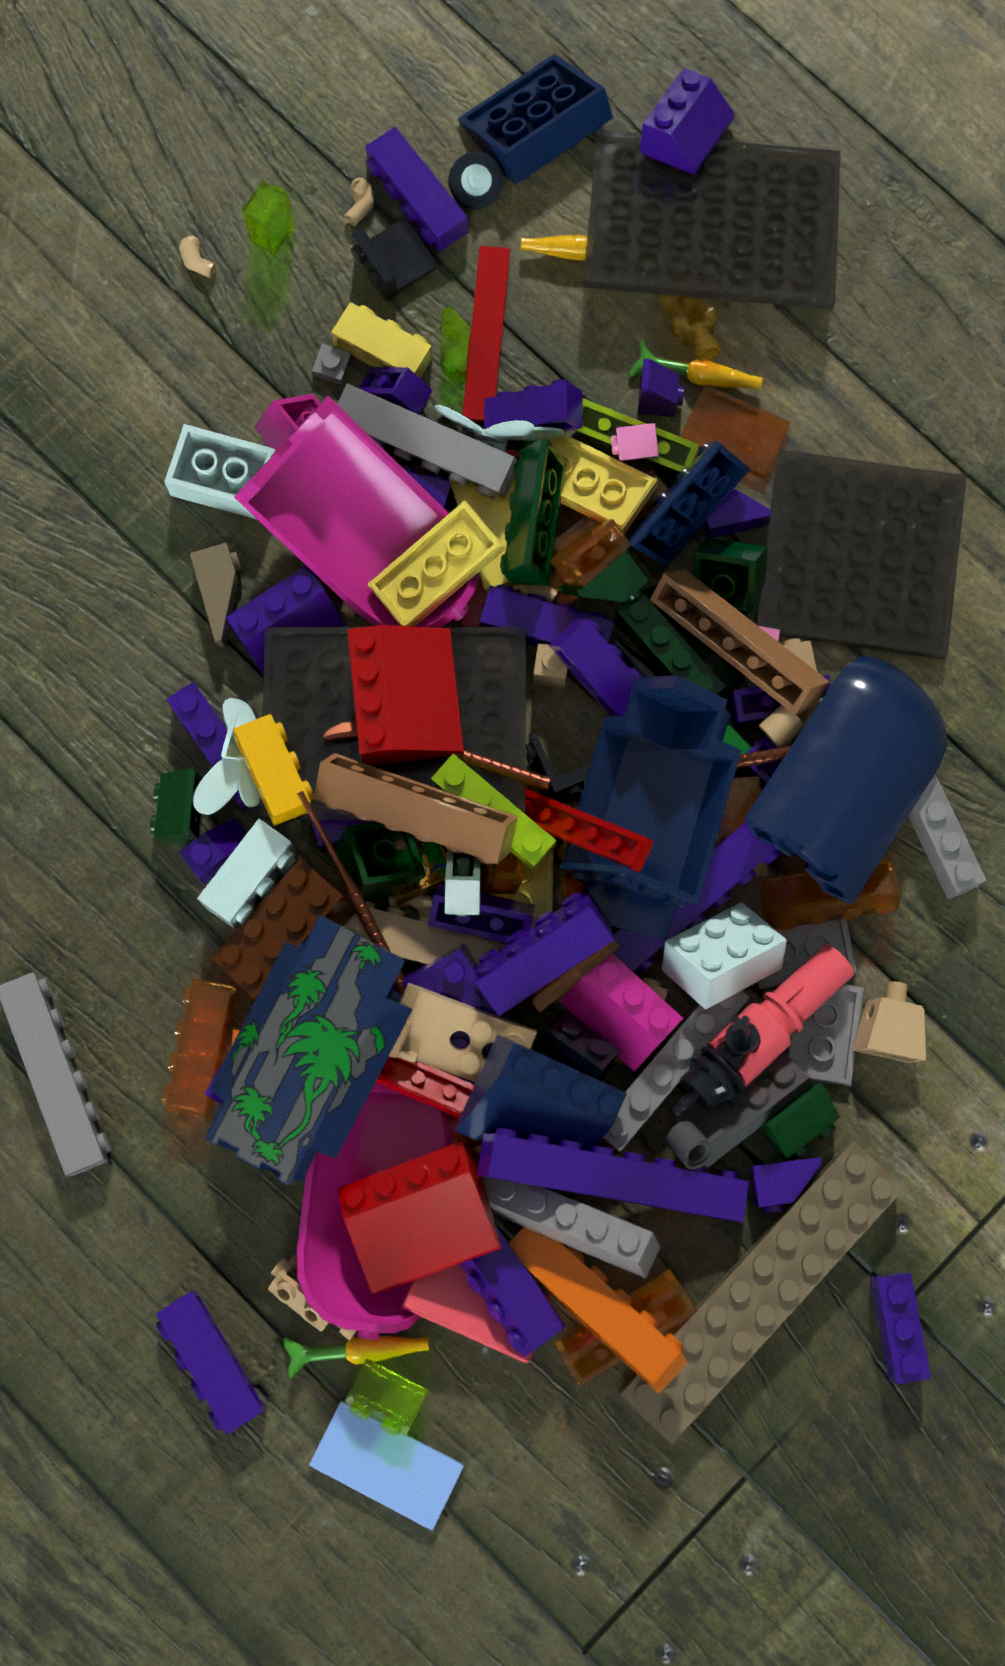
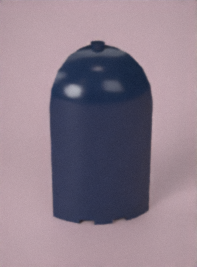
[744,655,948,905]

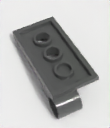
[666,1052,813,1169]

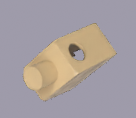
[853,981,926,1063]

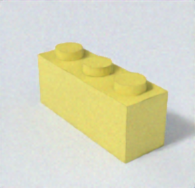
[331,302,432,378]

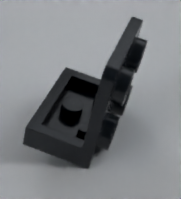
[350,220,436,299]
[525,732,589,805]
[542,1011,621,1081]

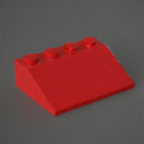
[348,625,464,766]
[337,1141,501,1295]

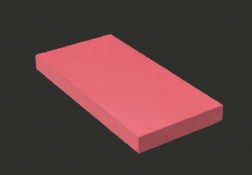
[401,1264,551,1363]

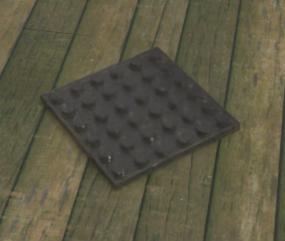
[755,449,967,660]

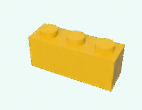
[233,714,314,826]

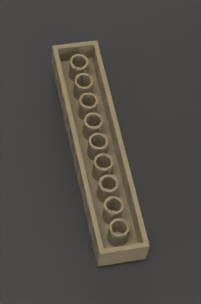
[618,1140,905,1445]

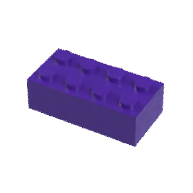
[475,890,614,1016]
[402,943,511,1085]

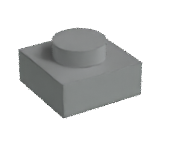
[312,344,352,385]

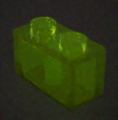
[242,181,295,256]
[345,1359,428,1436]

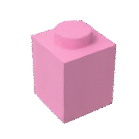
[611,423,659,461]

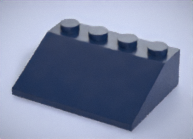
[458,54,613,184]
[629,437,751,567]
[454,1034,627,1152]

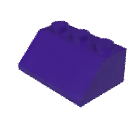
[639,68,735,175]
[226,565,345,679]

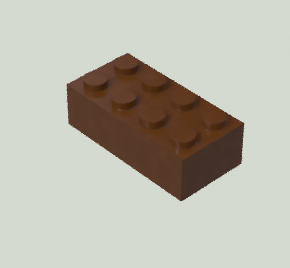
[212,858,355,1000]

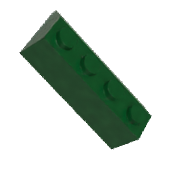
[500,439,566,586]
[614,584,746,697]

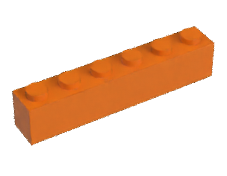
[508,1227,688,1394]

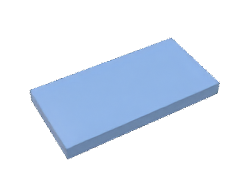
[309,1400,464,1531]

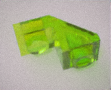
[440,305,470,385]

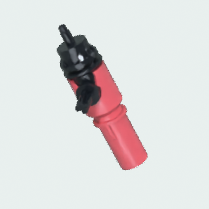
[672,944,854,1117]

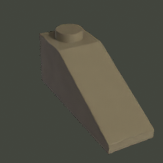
[190,542,242,651]

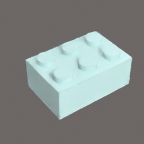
[164,424,276,520]
[197,819,297,930]
[662,902,787,1010]

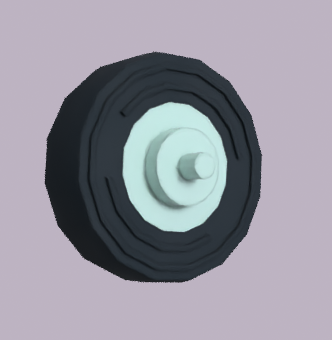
[448,151,503,210]

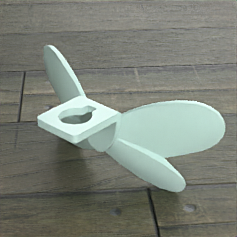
[434,405,565,452]
[193,698,278,815]

